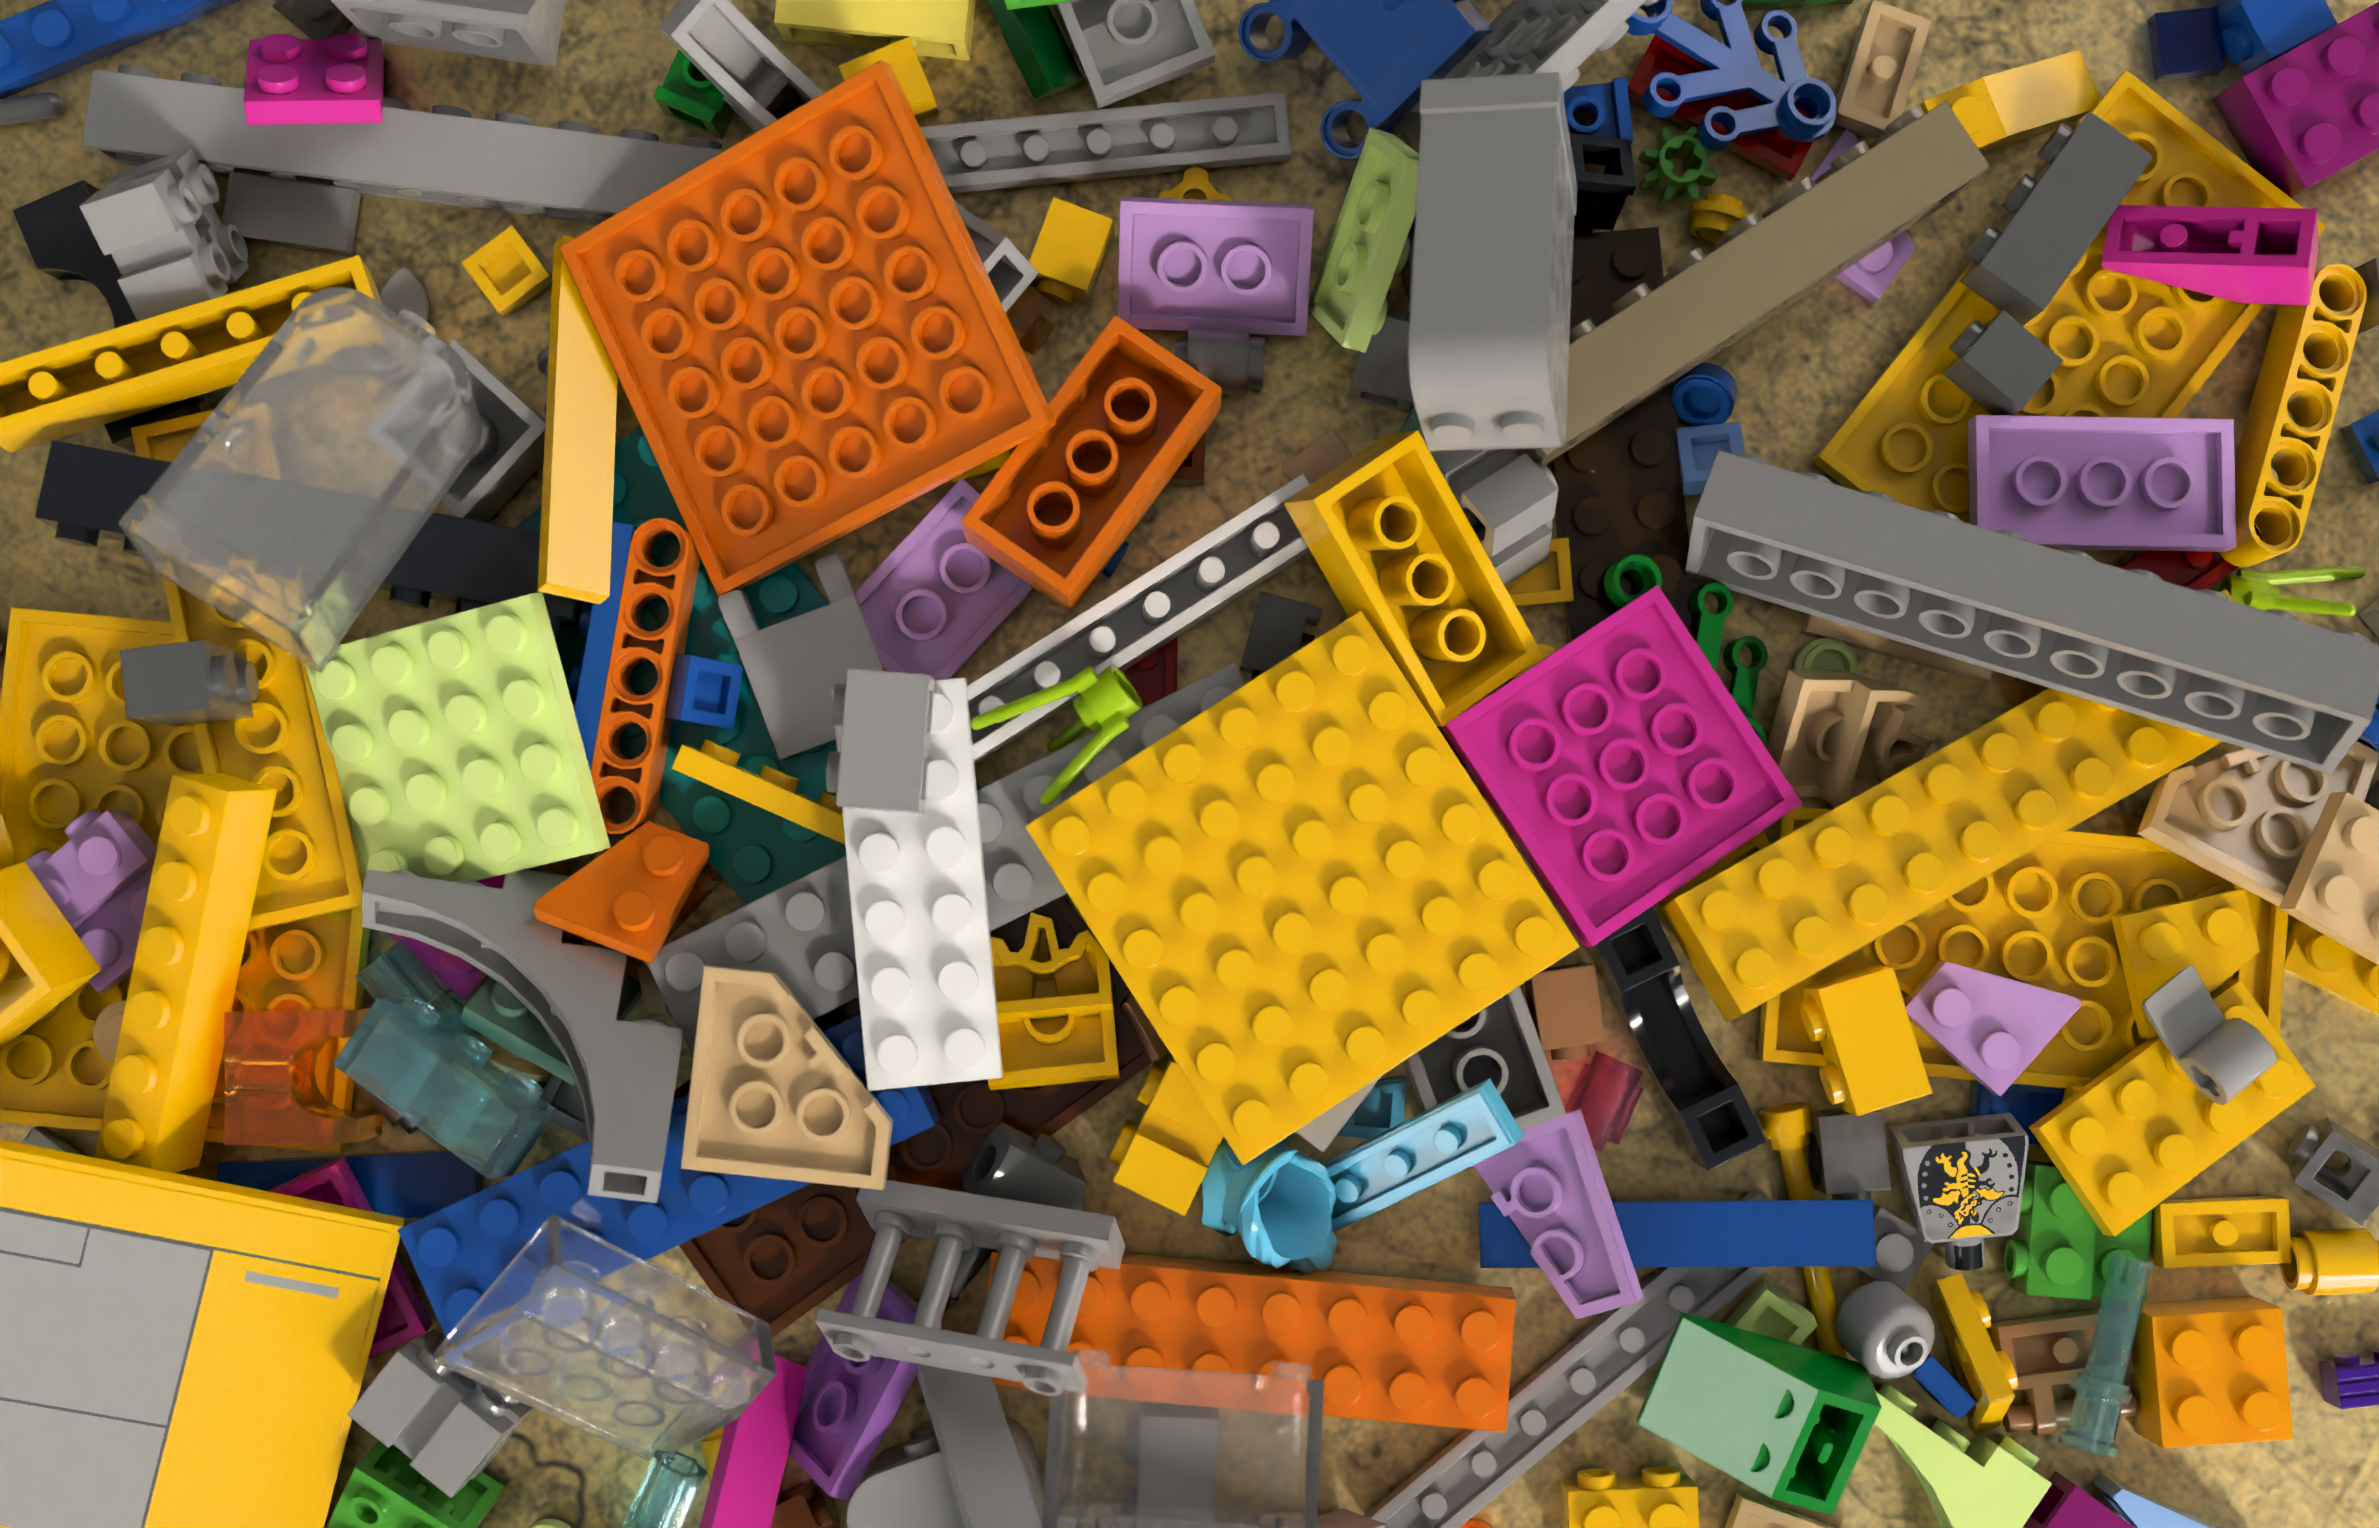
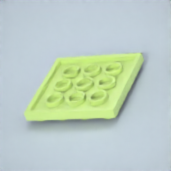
[303,592,611,882]

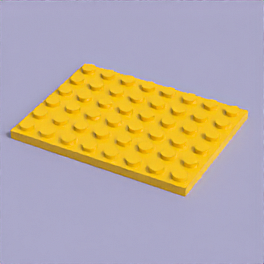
[0,607,370,1154]

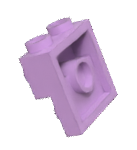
[24,809,157,993]

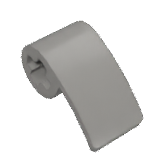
[2142,965,2277,1105]

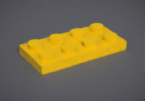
[2029,979,2316,1237]

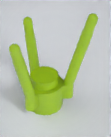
[2217,566,2366,616]
[970,665,1143,806]

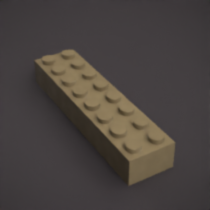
[1515,100,1990,465]

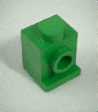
[653,50,735,139]

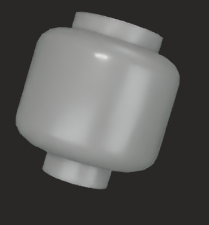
[1836,1281,1935,1379]

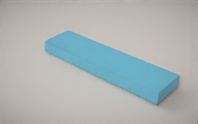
[1321,1078,1524,1232]

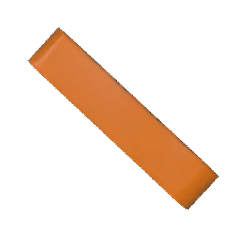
[591,518,701,835]

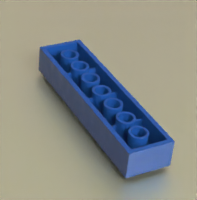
[398,1014,942,1351]

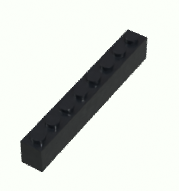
[35,440,583,633]

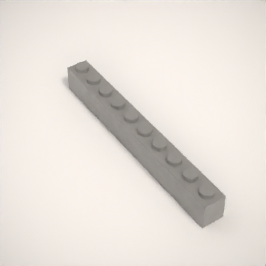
[82,64,725,224]

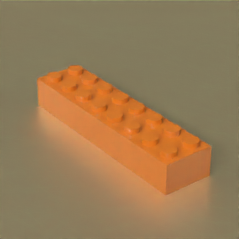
[988,1249,1516,1432]

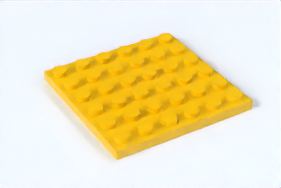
[1025,610,1580,1165]

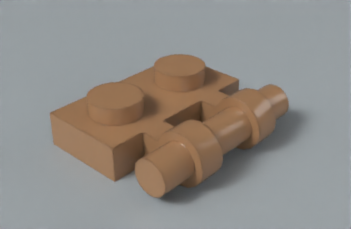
[1991,1306,2137,1436]

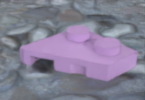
[1904,961,2083,1097]

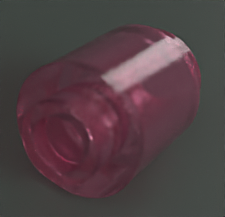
[1564,1051,1644,1151]

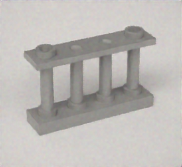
[815,1180,1125,1396]

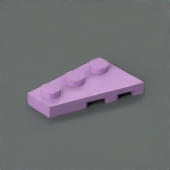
[1470,1109,1644,1319]

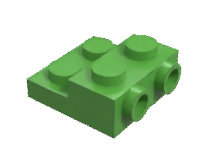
[2004,1160,2153,1302]

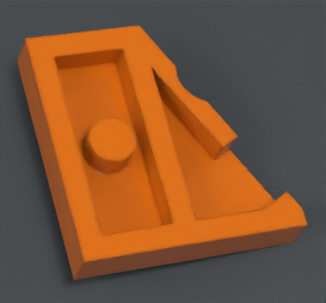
[533,821,710,964]

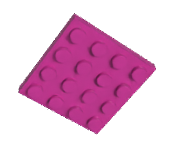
[1440,585,1802,948]

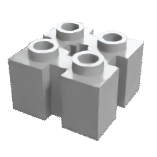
[79,148,249,321]
[1420,433,1559,586]
[347,1328,533,1498]

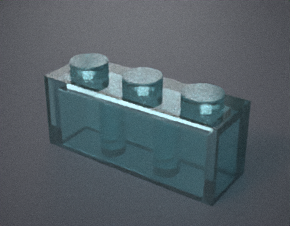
[333,995,557,1178]

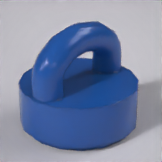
[1671,363,1738,426]

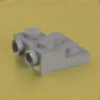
[1053,0,1216,109]

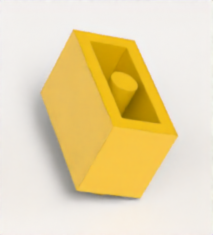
[1800,965,1932,1116]

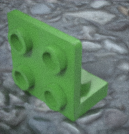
[326,1440,505,1528]

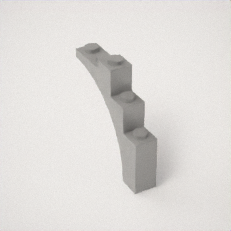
[657,0,1039,313]
[362,868,684,1203]

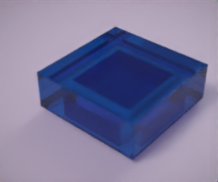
[2147,6,2225,81]

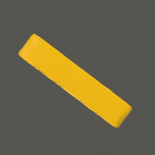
[2219,263,2367,568]

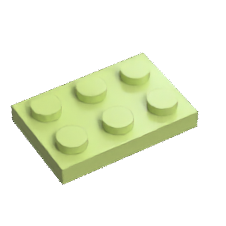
[1308,127,1419,353]

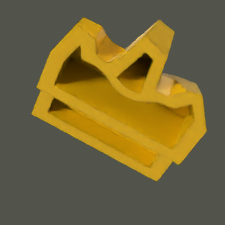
[988,912,1120,1090]

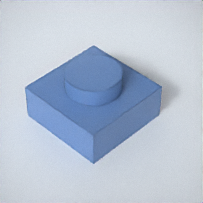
[1676,421,1745,496]

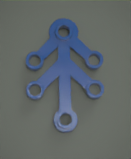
[1626,0,1836,151]

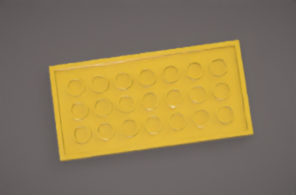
[1812,70,2327,550]
[1757,807,2288,1089]

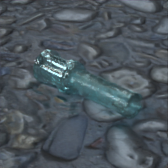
[2058,1252,2154,1459]

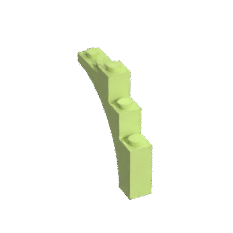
[1874,1382,2052,1528]

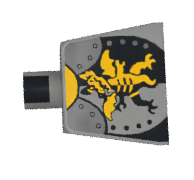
[1888,1113,2029,1271]

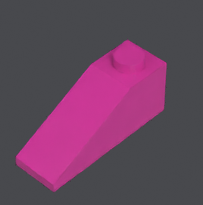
[2102,205,2319,305]

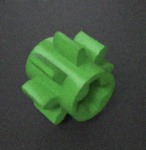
[1638,126,1718,208]

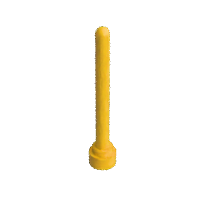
[1759,1102,1847,1359]

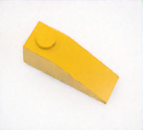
[1919,49,2100,157]

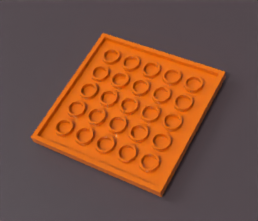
[559,60,1057,596]

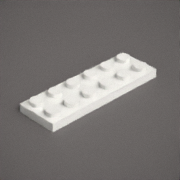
[831,678,1003,1091]

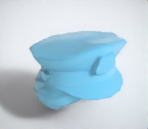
[1201,1136,1337,1274]

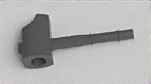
[943,1122,1087,1316]

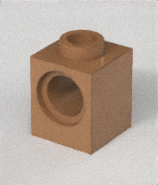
[1524,962,1606,1060]

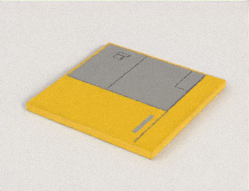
[0,1139,404,1528]

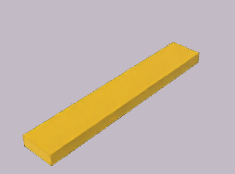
[537,234,618,604]

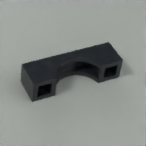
[12,180,205,453]
[1589,906,1766,1171]

